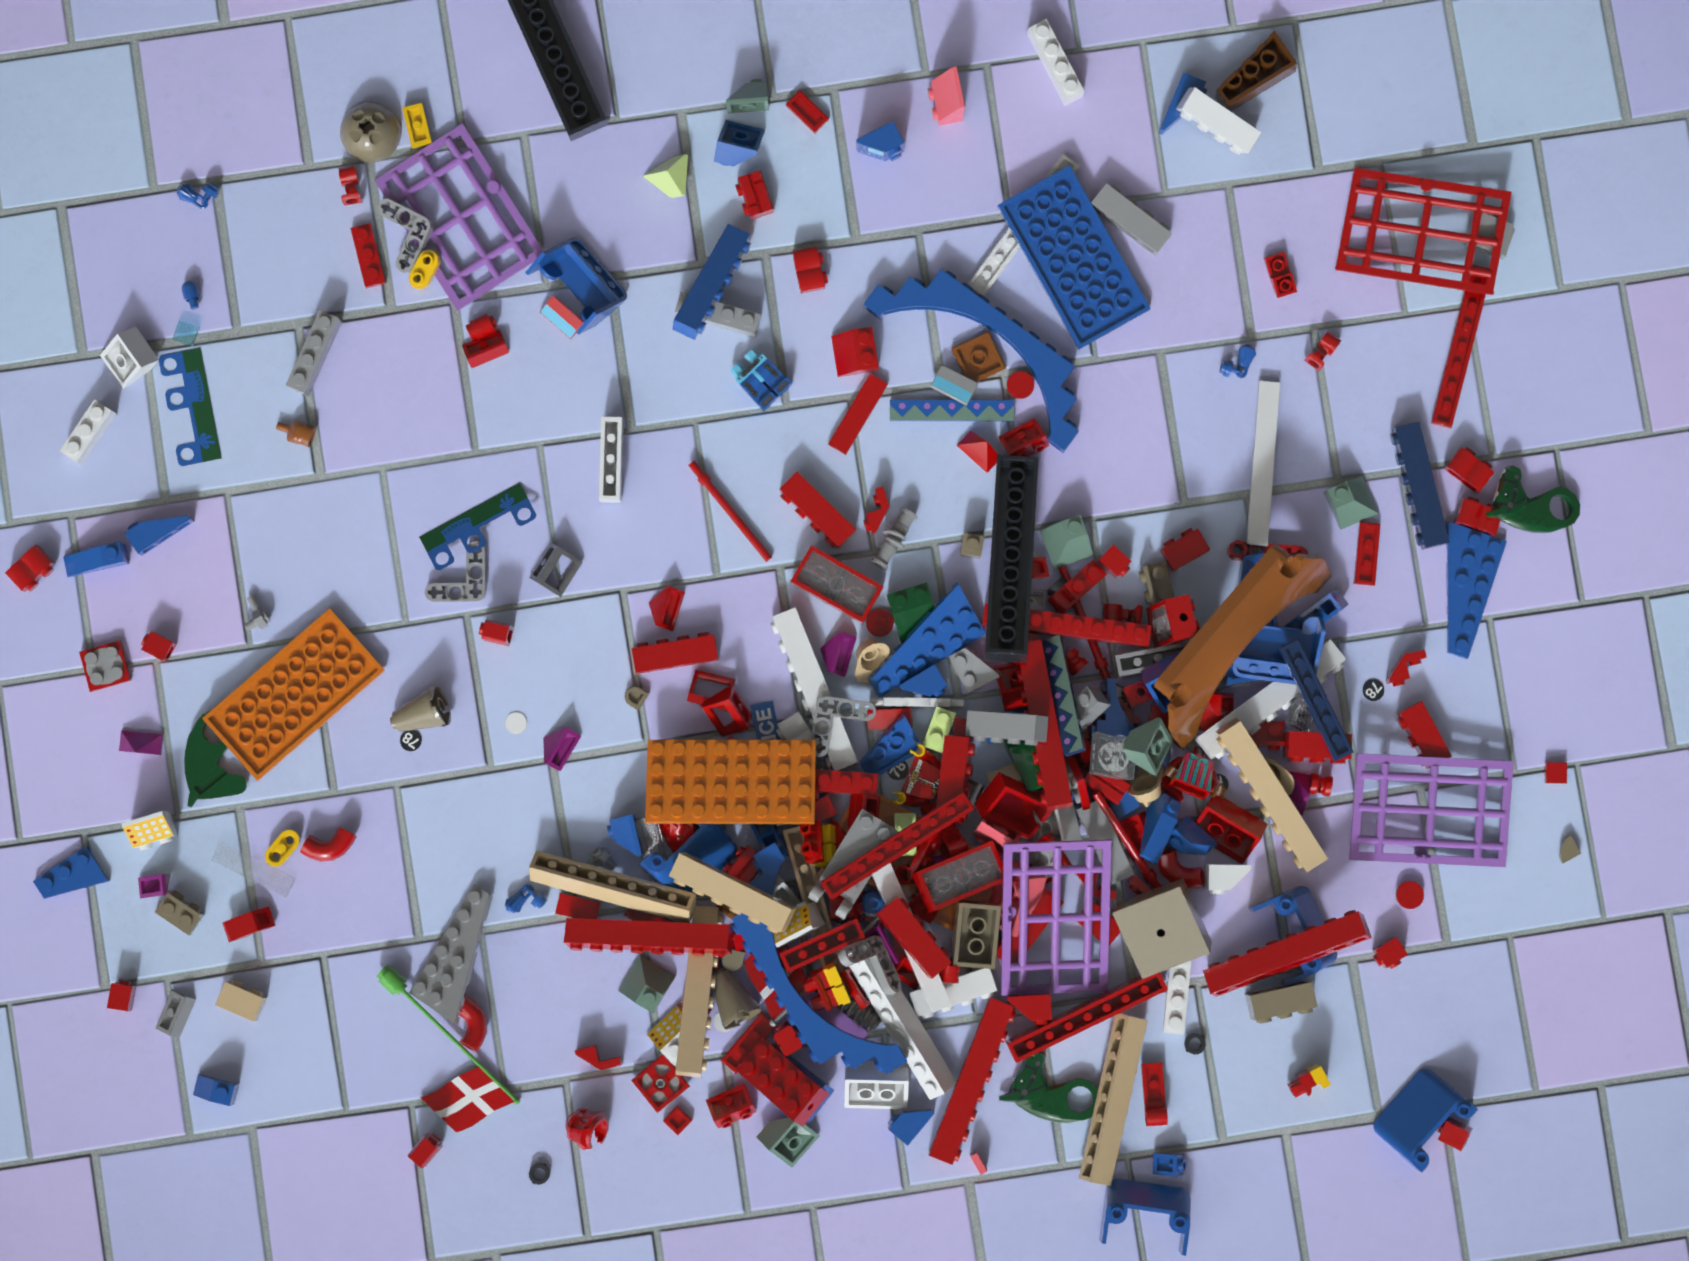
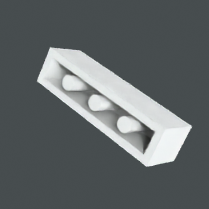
[1027,19,1084,106]
[1176,87,1261,155]
[599,417,624,503]
[909,968,997,1019]

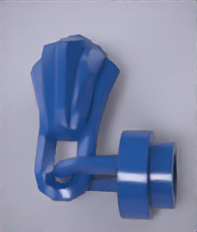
[177,183,219,209]
[1219,344,1256,378]
[505,884,548,913]

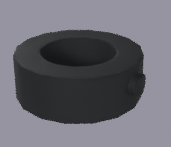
[1047,577,1067,596]
[1184,1033,1206,1055]
[529,1163,550,1185]

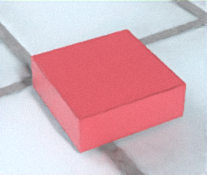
[970,1151,987,1175]

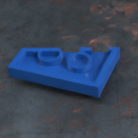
[859,714,921,775]
[33,846,109,899]

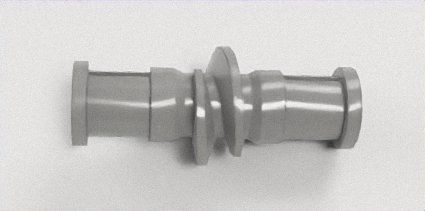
[871,508,918,570]

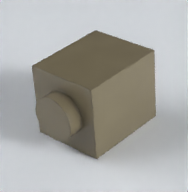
[960,533,984,559]

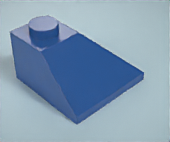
[714,120,765,167]
[607,814,644,857]

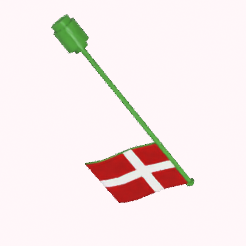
[376,964,520,1132]

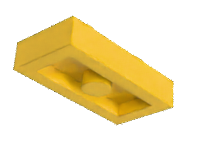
[402,103,432,149]

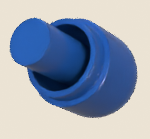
[182,281,200,310]

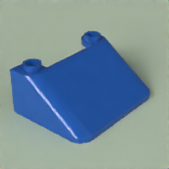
[1232,615,1326,685]
[638,824,737,895]
[1373,1069,1478,1173]

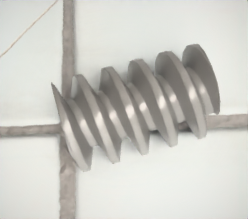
[839,993,882,1033]

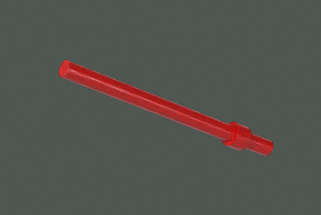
[688,460,772,562]
[1059,566,1111,681]
[1092,790,1161,889]

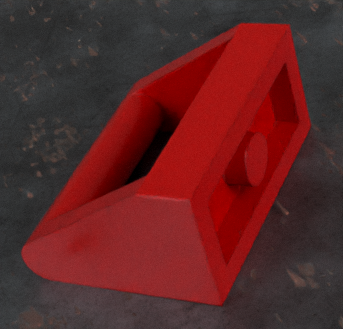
[687,669,736,712]
[701,686,752,737]

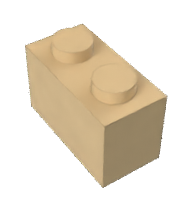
[215,979,267,1022]

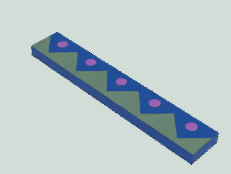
[890,400,1014,422]

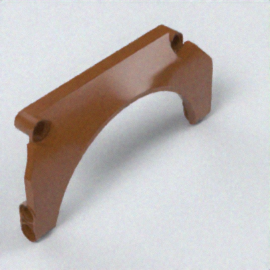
[1154,543,1332,750]

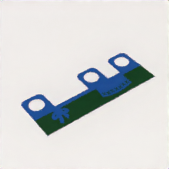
[159,348,221,466]
[419,483,536,570]

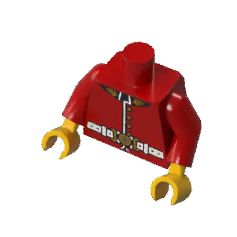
[891,742,941,807]

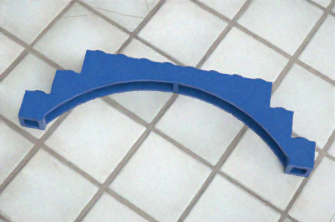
[863,269,1079,453]
[731,842,908,1075]

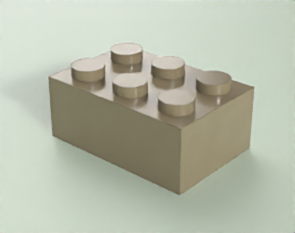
[950,900,1001,969]
[1245,981,1318,1024]

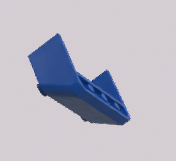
[525,238,627,335]
[1248,886,1338,986]
[1099,1178,1191,1256]

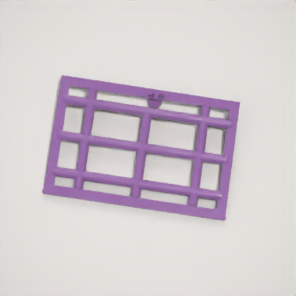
[374,123,544,311]
[1349,753,1514,867]
[1001,839,1111,996]

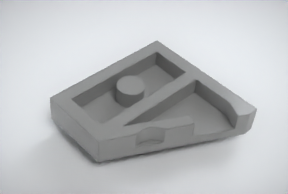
[949,646,1003,694]

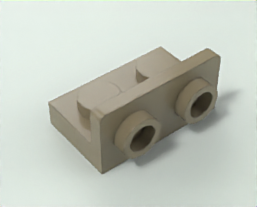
[1139,561,1175,606]
[155,890,205,936]

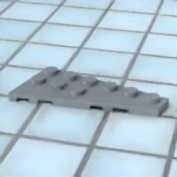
[409,885,493,1025]

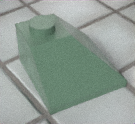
[726,79,769,114]
[1324,476,1379,530]
[1040,515,1093,570]
[1122,718,1173,776]
[618,955,676,1013]
[756,1117,819,1167]

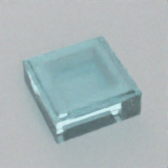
[172,320,200,347]

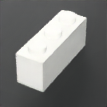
[60,399,117,465]

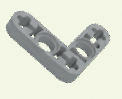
[378,198,434,273]
[425,541,486,602]
[811,696,876,757]
[838,935,902,996]

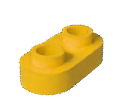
[409,250,441,289]
[265,830,301,867]

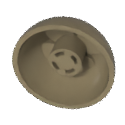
[340,102,401,163]

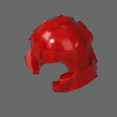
[565,1108,609,1150]

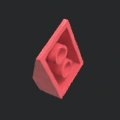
[927,66,965,126]
[973,818,1021,856]
[990,861,1047,937]

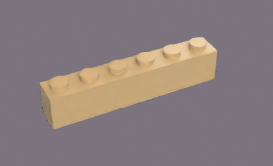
[669,852,796,934]

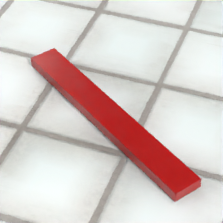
[1430,264,1489,429]
[820,791,975,901]

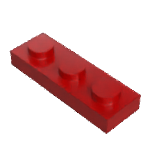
[350,223,386,289]

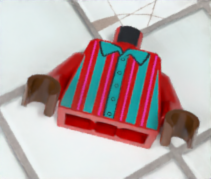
[1162,747,1227,800]

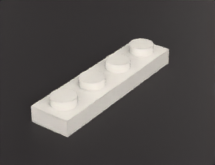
[1163,960,1192,1035]

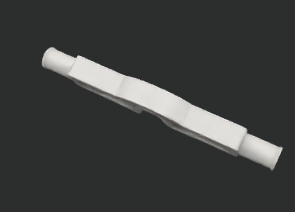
[870,697,964,708]

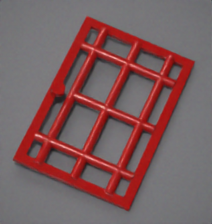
[1335,168,1512,295]

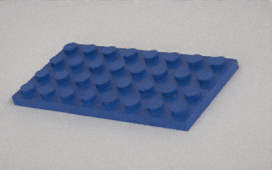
[997,165,1151,350]

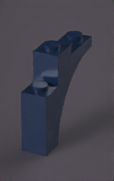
[1090,677,1171,764]

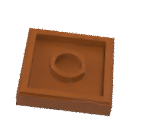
[951,331,1006,382]

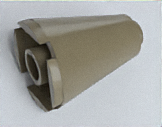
[390,686,451,732]
[713,968,761,1030]

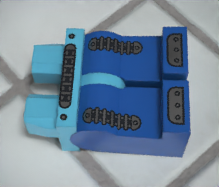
[730,349,792,412]

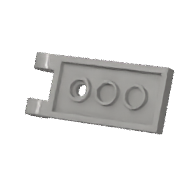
[808,809,898,920]

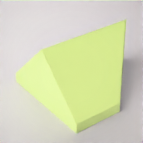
[643,154,688,198]

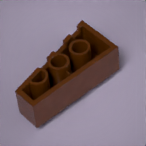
[1215,30,1297,112]

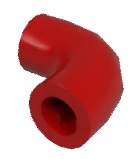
[300,827,357,862]
[1157,848,1205,889]
[459,994,487,1053]

